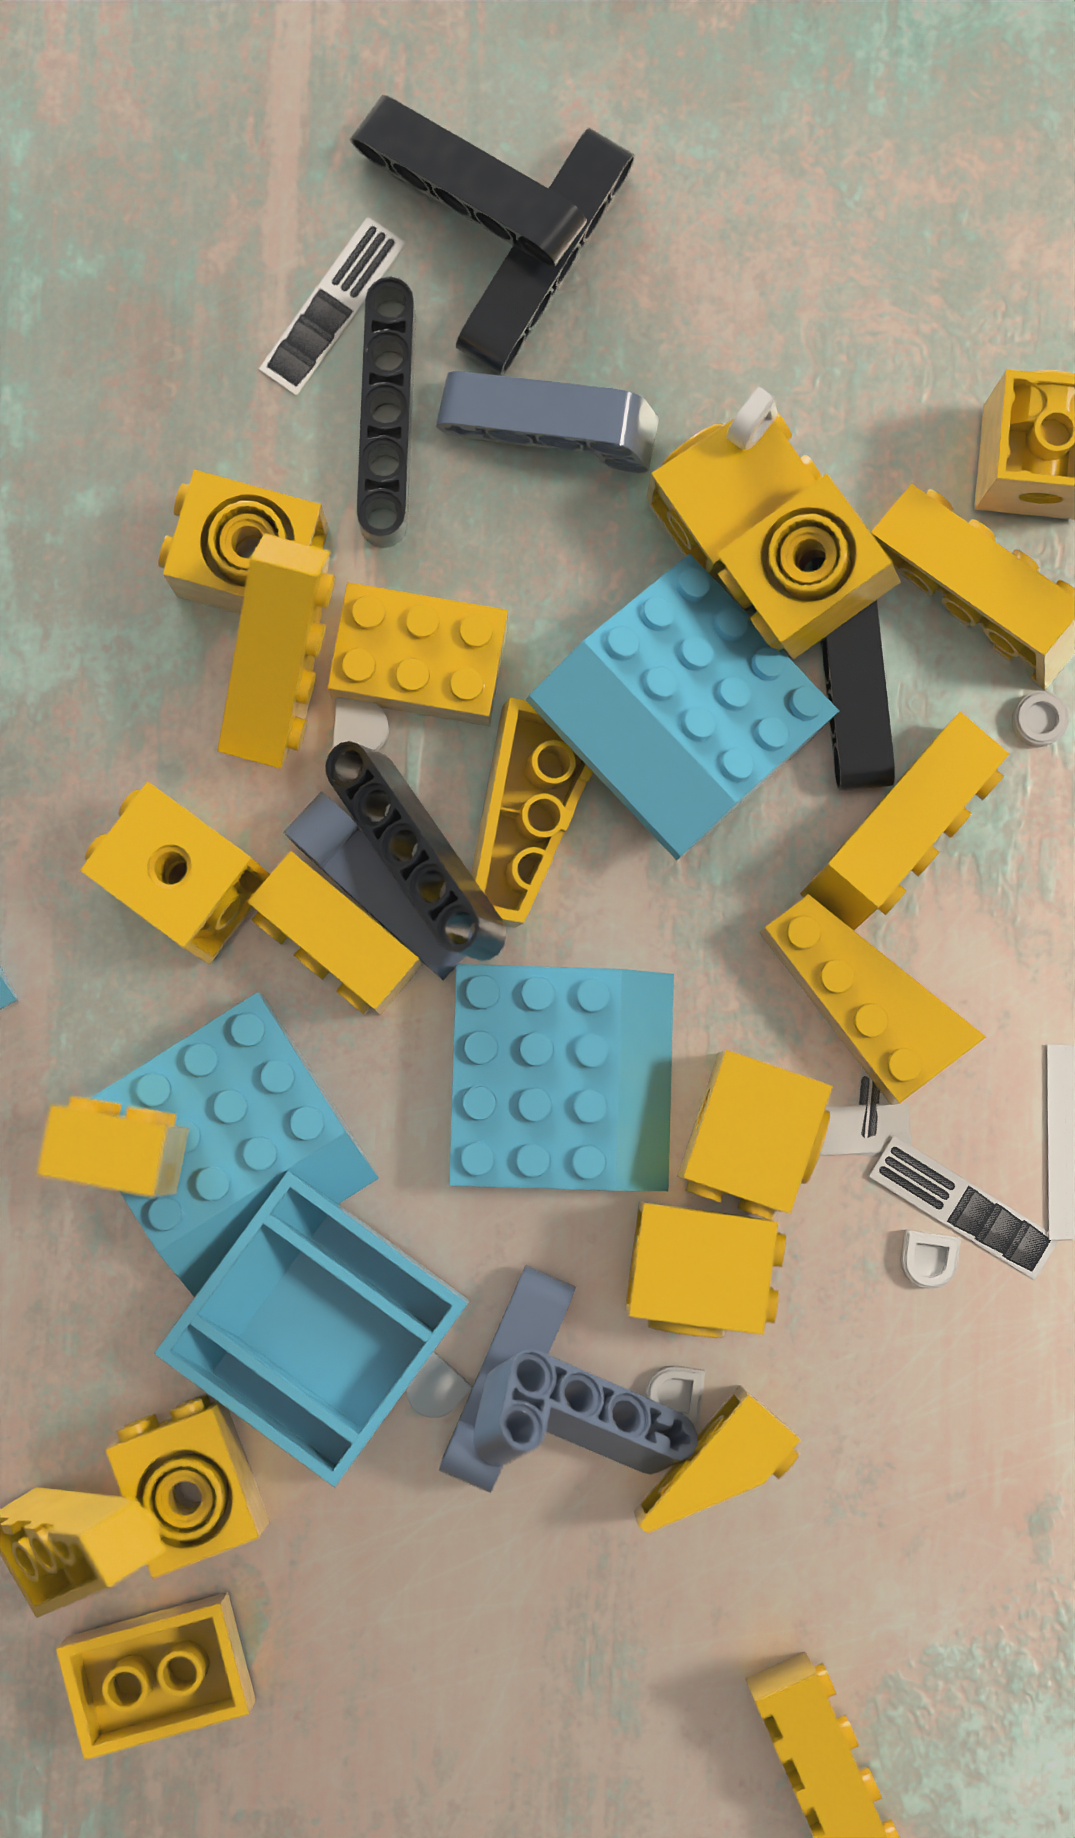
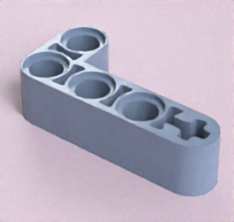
[436,371,659,473]
[284,791,473,981]
[439,1265,576,1493]
[473,1349,697,1475]

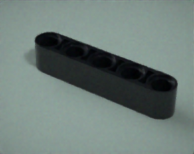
[350,95,587,267]
[455,128,635,375]
[357,276,416,548]
[812,526,895,791]
[325,741,507,961]

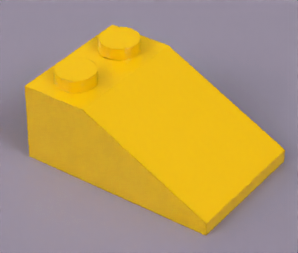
[634,1385,801,1534]

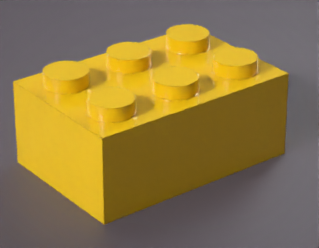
[328,582,509,726]
[247,851,423,1015]
[37,1096,189,1197]
[56,1592,256,1760]

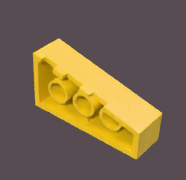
[871,483,1075,691]
[217,534,335,769]
[471,697,593,928]
[799,711,1009,930]
[759,894,986,1105]
[0,1487,166,1618]
[745,1652,900,1838]

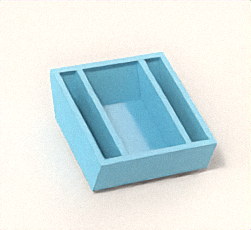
[526,553,839,860]
[449,964,674,1191]
[91,992,379,1296]
[154,1171,469,1487]

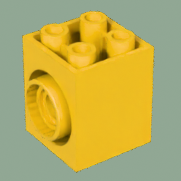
[974,369,1075,520]
[646,412,822,580]
[158,469,329,614]
[717,473,900,659]
[80,781,270,965]
[677,1049,833,1221]
[625,1201,786,1338]
[105,1394,270,1579]

